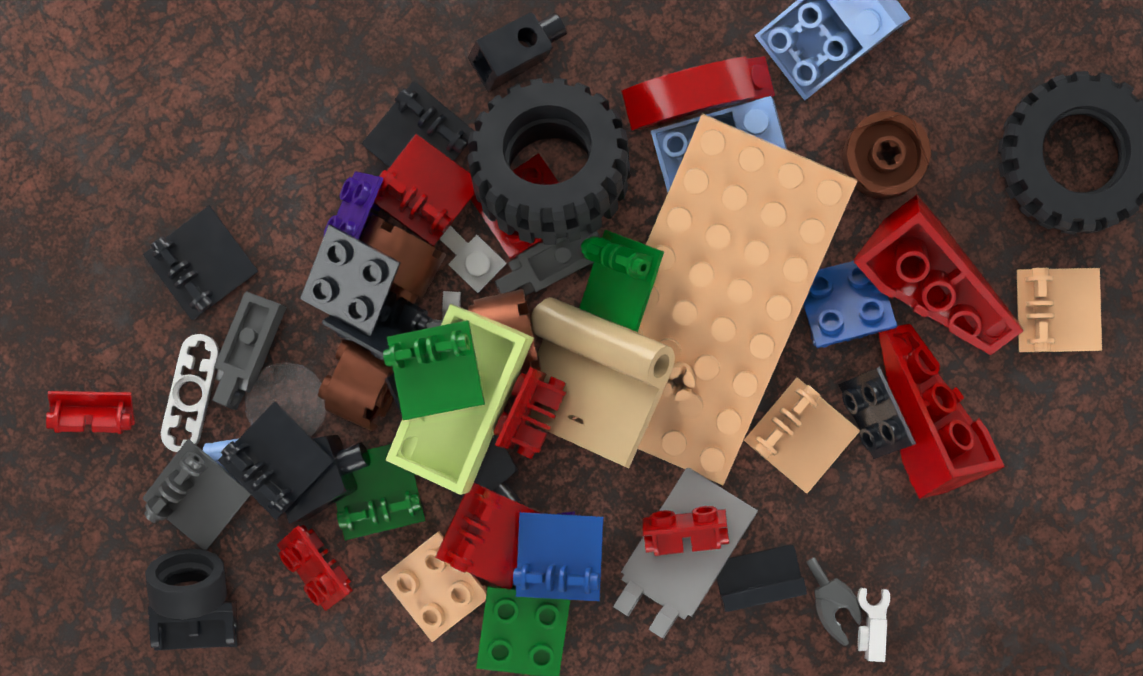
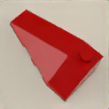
[854,194,1024,355]
[879,324,1005,499]

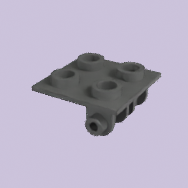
[142,439,251,550]

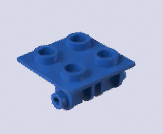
[803,261,897,348]
[513,512,604,601]

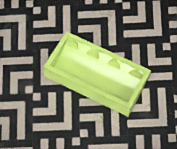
[386,304,534,495]

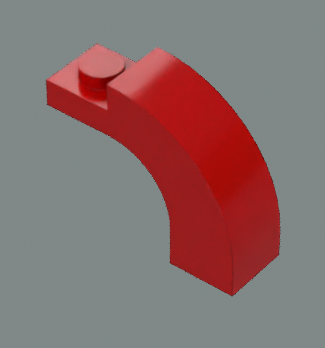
[621,56,775,130]

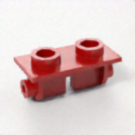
[46,391,135,434]
[643,506,729,556]

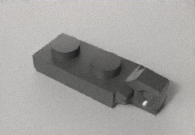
[494,230,600,296]
[212,291,287,410]

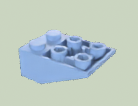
[754,0,911,101]
[651,96,788,192]

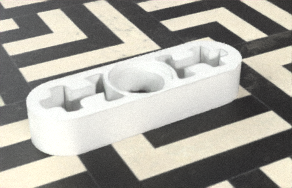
[161,334,220,452]

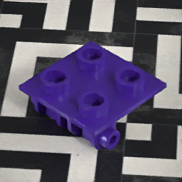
[324,171,384,239]

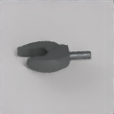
[806,557,862,646]

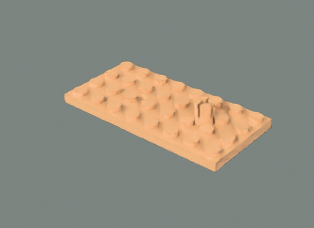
[572,113,857,485]

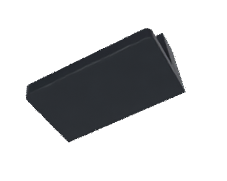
[716,544,807,612]

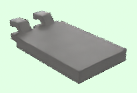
[613,468,758,639]

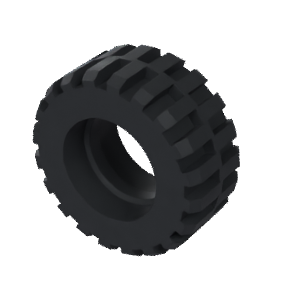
[998,71,1143,234]
[468,78,630,245]

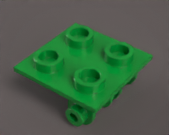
[579,229,664,332]
[383,320,485,421]
[336,444,426,541]
[476,584,570,676]

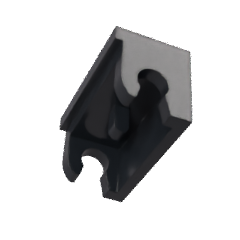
[148,600,239,651]

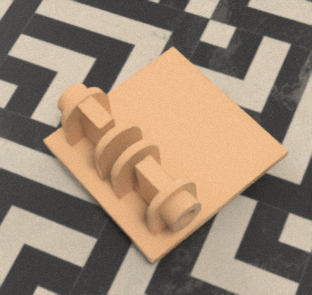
[1017,268,1102,352]
[743,377,860,494]
[381,531,487,642]

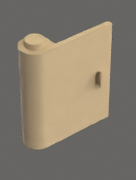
[527,297,675,468]

